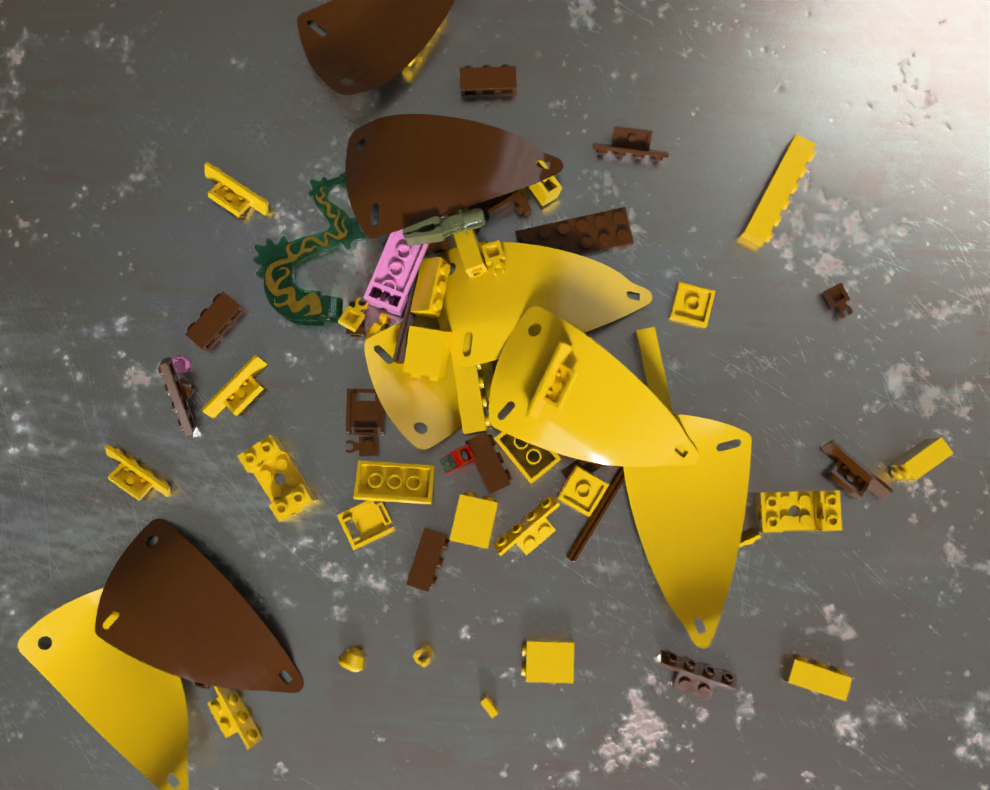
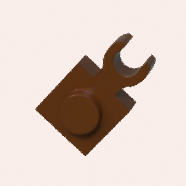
[822,283,853,319]
[346,436,379,456]

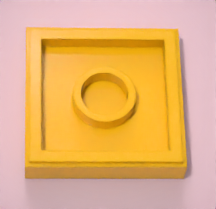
[669,281,716,328]
[556,465,609,517]

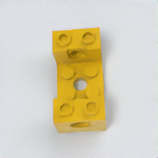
[237,435,317,522]
[753,491,842,532]

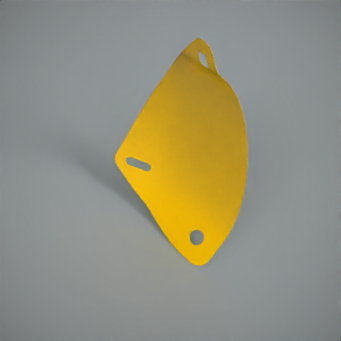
[437,242,653,367]
[489,306,699,467]
[364,315,493,450]
[623,414,752,648]
[18,588,189,790]

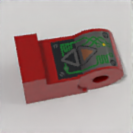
[439,444,476,474]

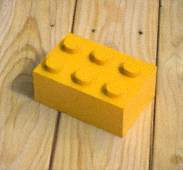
[494,432,561,484]

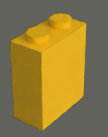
[403,326,452,381]
[889,437,953,481]
[450,491,498,549]
[522,639,574,683]

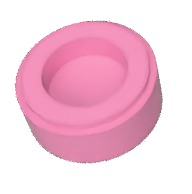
[172,355,191,375]

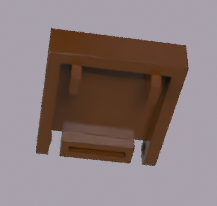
[346,389,386,435]

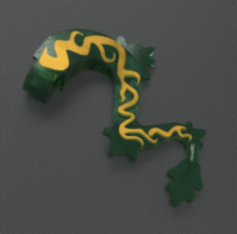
[253,172,366,327]

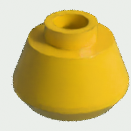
[338,647,364,672]

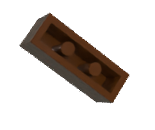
[460,64,517,97]
[185,291,245,352]
[465,432,512,494]
[406,527,450,592]

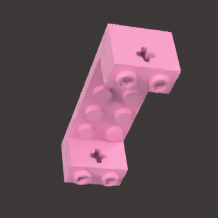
[363,216,445,317]

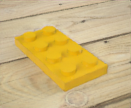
[353,460,435,505]

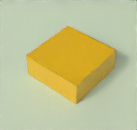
[480,694,499,718]

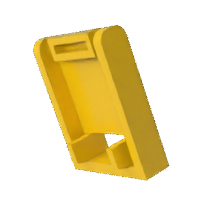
[337,500,396,550]

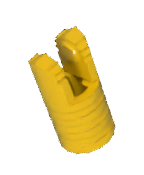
[413,644,433,667]

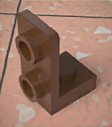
[487,190,532,218]

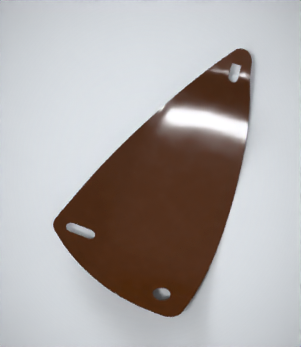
[297,0,455,95]
[345,114,563,239]
[95,519,304,693]

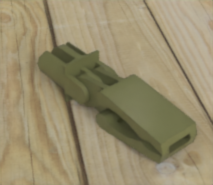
[402,208,485,246]

